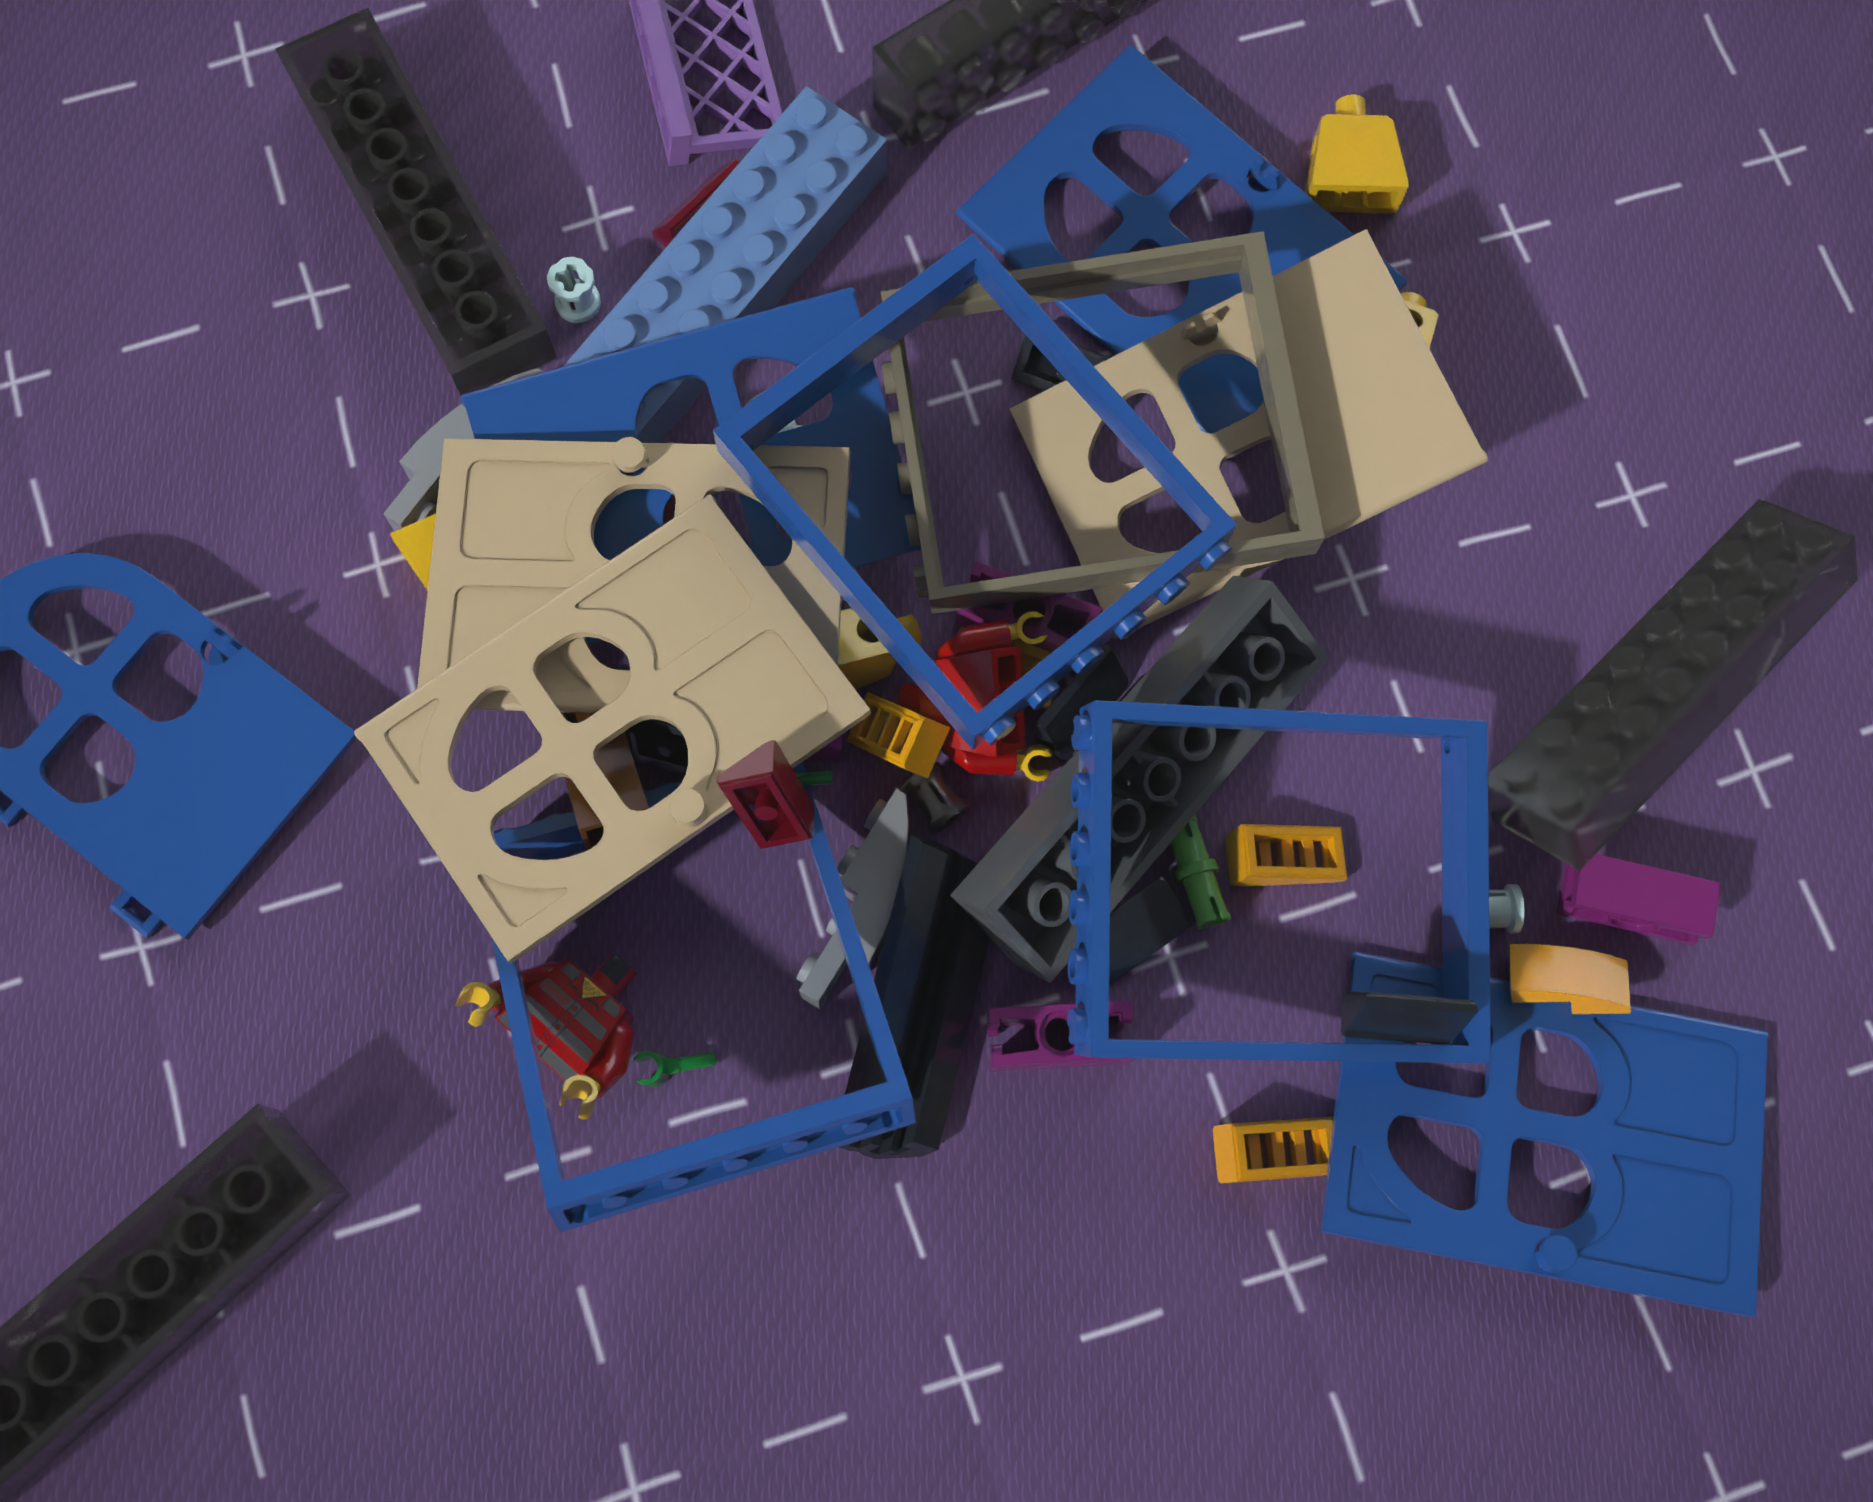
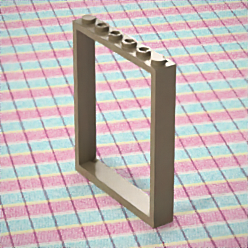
[881,231,1325,614]

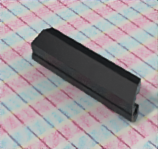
[838,833,990,1159]

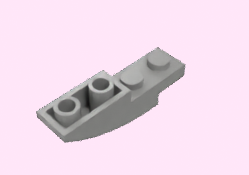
[383,368,544,531]
[796,789,908,1010]

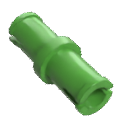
[1170,815,1231,930]

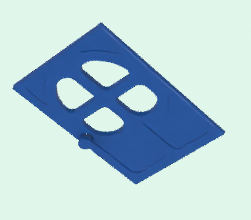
[955,44,1408,460]
[461,287,921,644]
[1320,951,1769,1318]

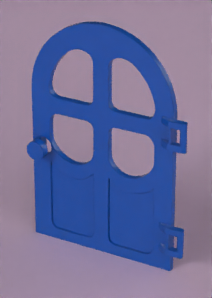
[0,553,357,940]

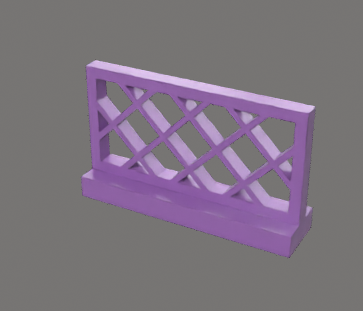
[628,0,782,166]

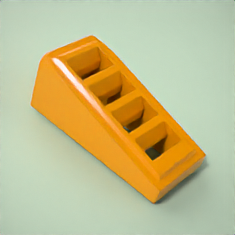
[846,692,950,778]
[1225,824,1347,886]
[1213,1116,1333,1183]

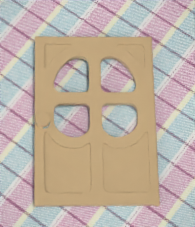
[1010,229,1488,639]
[417,437,850,713]
[354,494,871,963]

